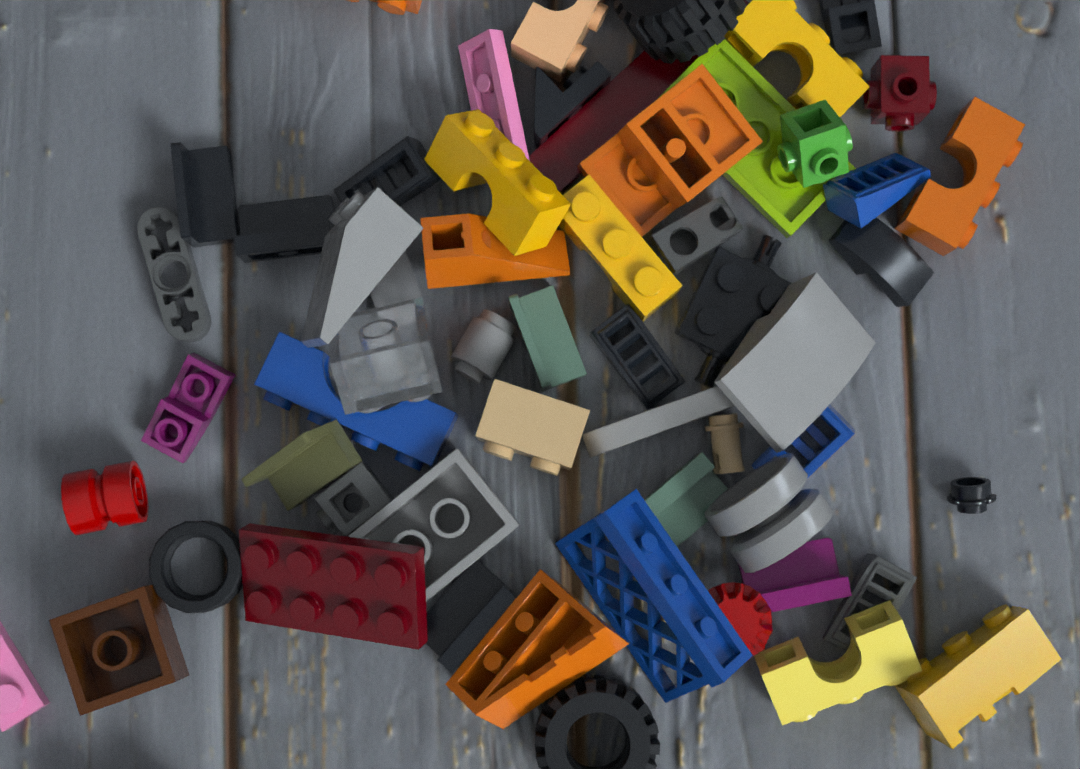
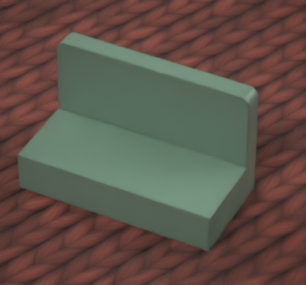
[508,285,587,392]
[644,452,728,547]

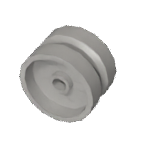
[704,453,834,573]

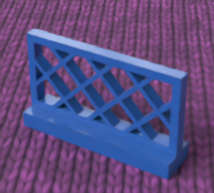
[555,489,753,703]

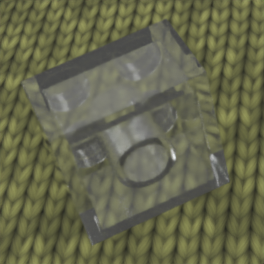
[329,297,443,415]

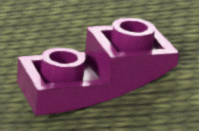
[141,352,235,463]

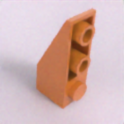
[420,213,570,289]

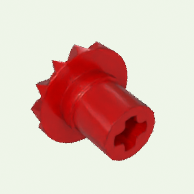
[708,582,773,658]

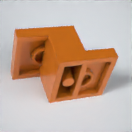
[577,64,763,237]

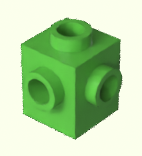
[777,100,853,188]

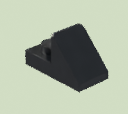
[534,61,611,147]

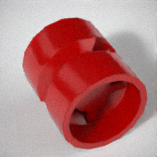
[61,461,149,535]

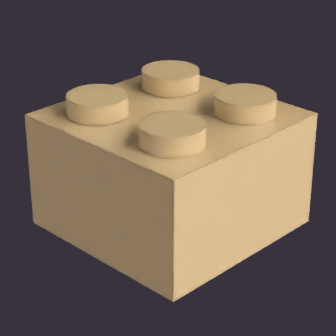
[475,379,590,476]

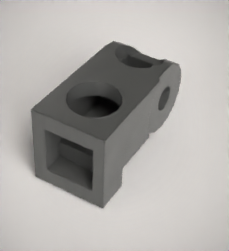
[646,197,743,276]

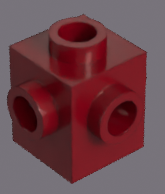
[863,55,937,132]

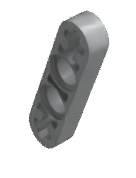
[582,386,735,458]

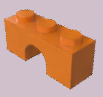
[894,97,1025,256]

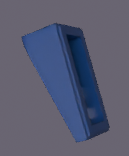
[823,153,931,228]
[751,404,855,478]

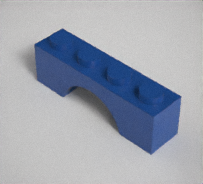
[254,332,458,471]

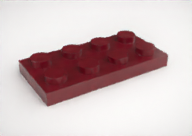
[239,523,428,650]

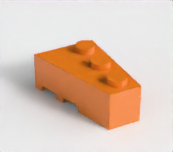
[445,569,629,729]

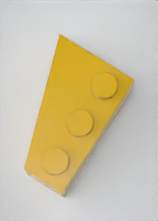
[895,604,1061,749]

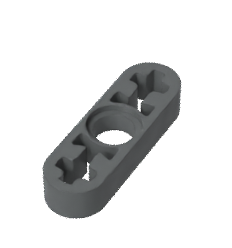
[137,207,211,343]

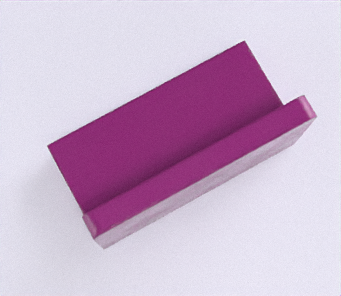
[738,538,852,612]

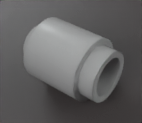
[450,309,516,384]

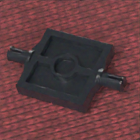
[675,235,791,388]

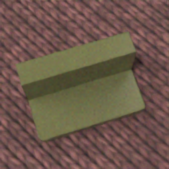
[241,420,363,511]

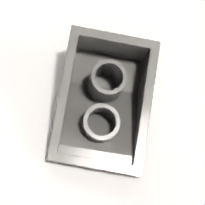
[301,187,423,348]

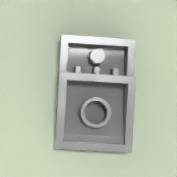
[715,272,876,453]

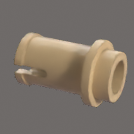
[705,413,745,474]

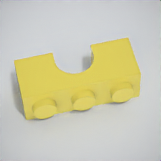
[754,600,922,726]

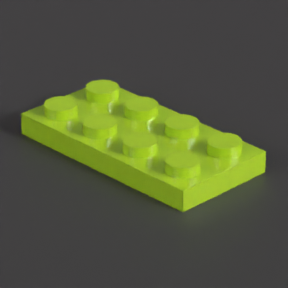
[659,39,856,238]

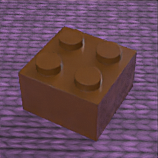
[49,585,189,716]

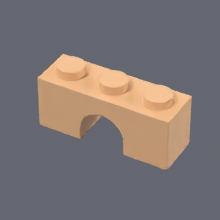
[511,0,609,83]

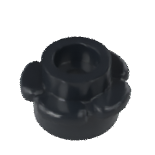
[947,477,996,514]

